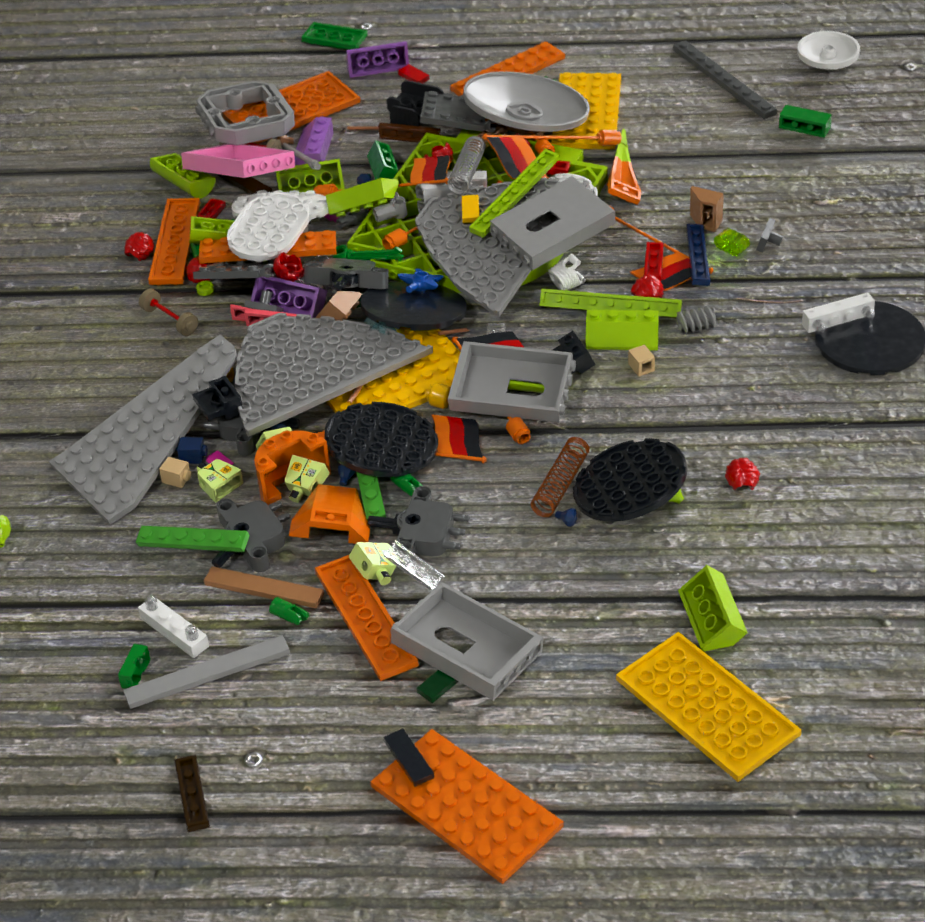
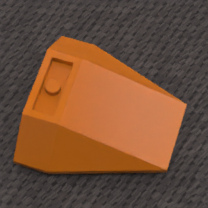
[289,484,370,544]

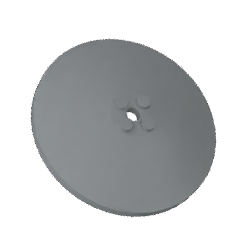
[463,71,590,132]

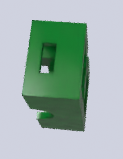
[118,644,151,689]

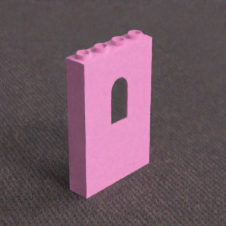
[181,144,295,178]

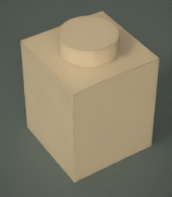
[628,345,655,377]
[159,457,191,488]

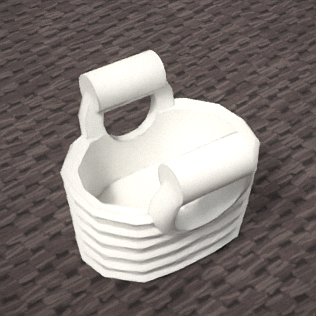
[548,254,586,291]

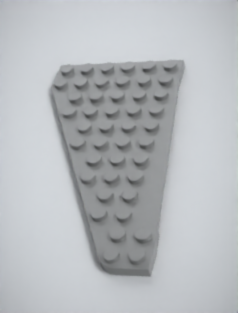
[49,335,237,525]

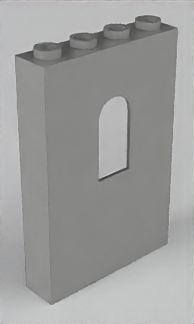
[490,176,615,270]
[448,341,576,423]
[390,582,544,700]

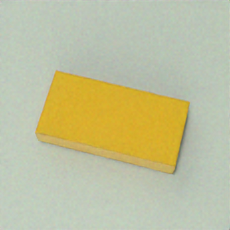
[462,195,480,223]

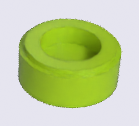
[196,281,214,296]

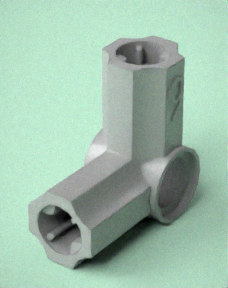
[373,192,407,223]

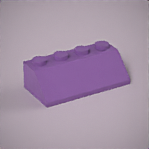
[346,41,409,78]
[294,117,333,166]
[251,277,327,318]

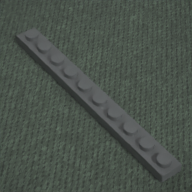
[673,40,777,119]

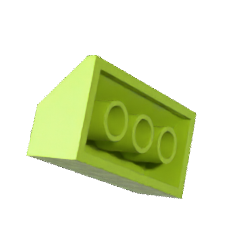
[275,159,345,192]
[326,178,399,217]
[585,309,659,350]
[678,565,748,651]

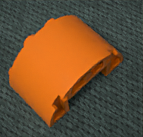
[254,430,331,505]

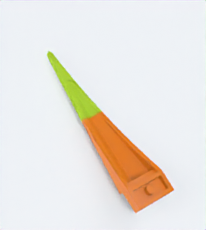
[607,129,641,205]

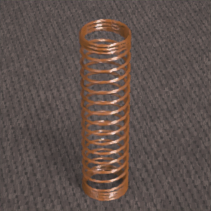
[530,437,590,517]

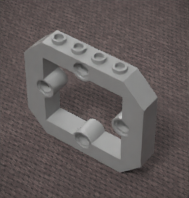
[195,81,295,145]

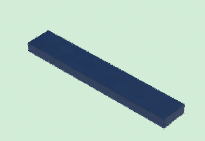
[686,224,710,286]

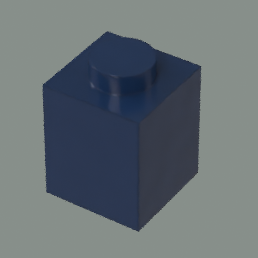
[177,437,208,464]

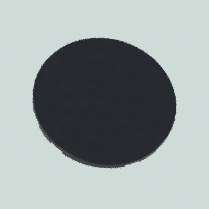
[361,281,467,331]
[815,301,925,375]
[324,402,438,477]
[573,438,688,522]

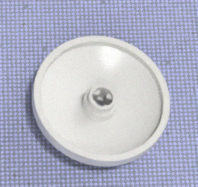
[797,31,860,69]

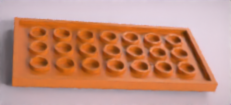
[222,71,361,144]
[370,729,564,884]

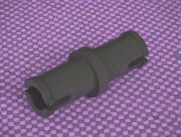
[336,209,369,229]

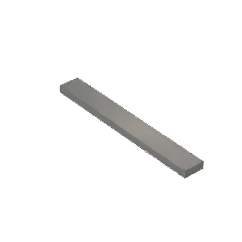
[123,635,290,709]

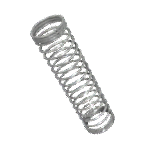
[447,136,486,194]

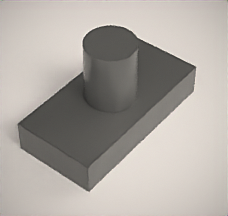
[756,218,783,252]
[244,290,284,312]

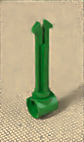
[332,245,405,261]

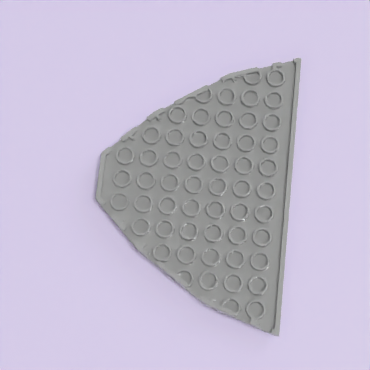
[415,178,589,317]
[235,313,433,437]

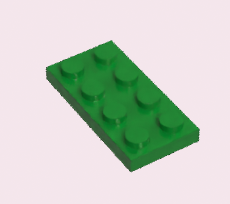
[301,22,368,50]

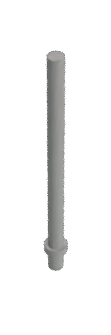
[281,142,321,170]

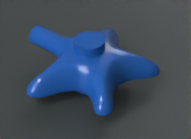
[398,268,444,293]

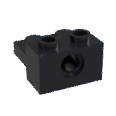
[552,331,596,375]
[192,376,243,421]

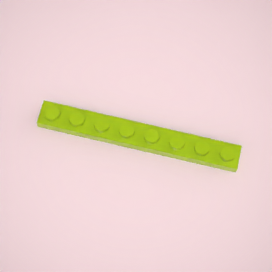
[469,149,559,238]
[539,288,682,318]

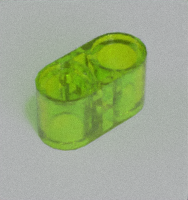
[714,228,750,256]

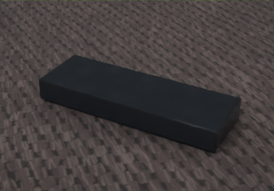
[384,728,435,787]

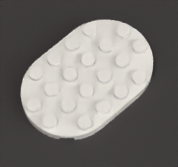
[232,190,329,221]
[227,193,310,262]

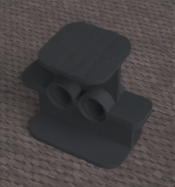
[386,80,444,126]

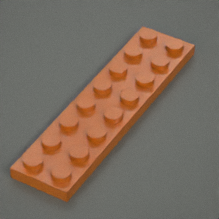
[450,41,565,96]
[148,198,200,285]
[199,230,337,264]
[315,555,419,681]

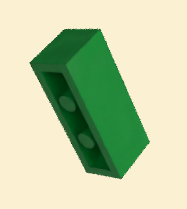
[779,105,832,138]
[367,140,399,180]

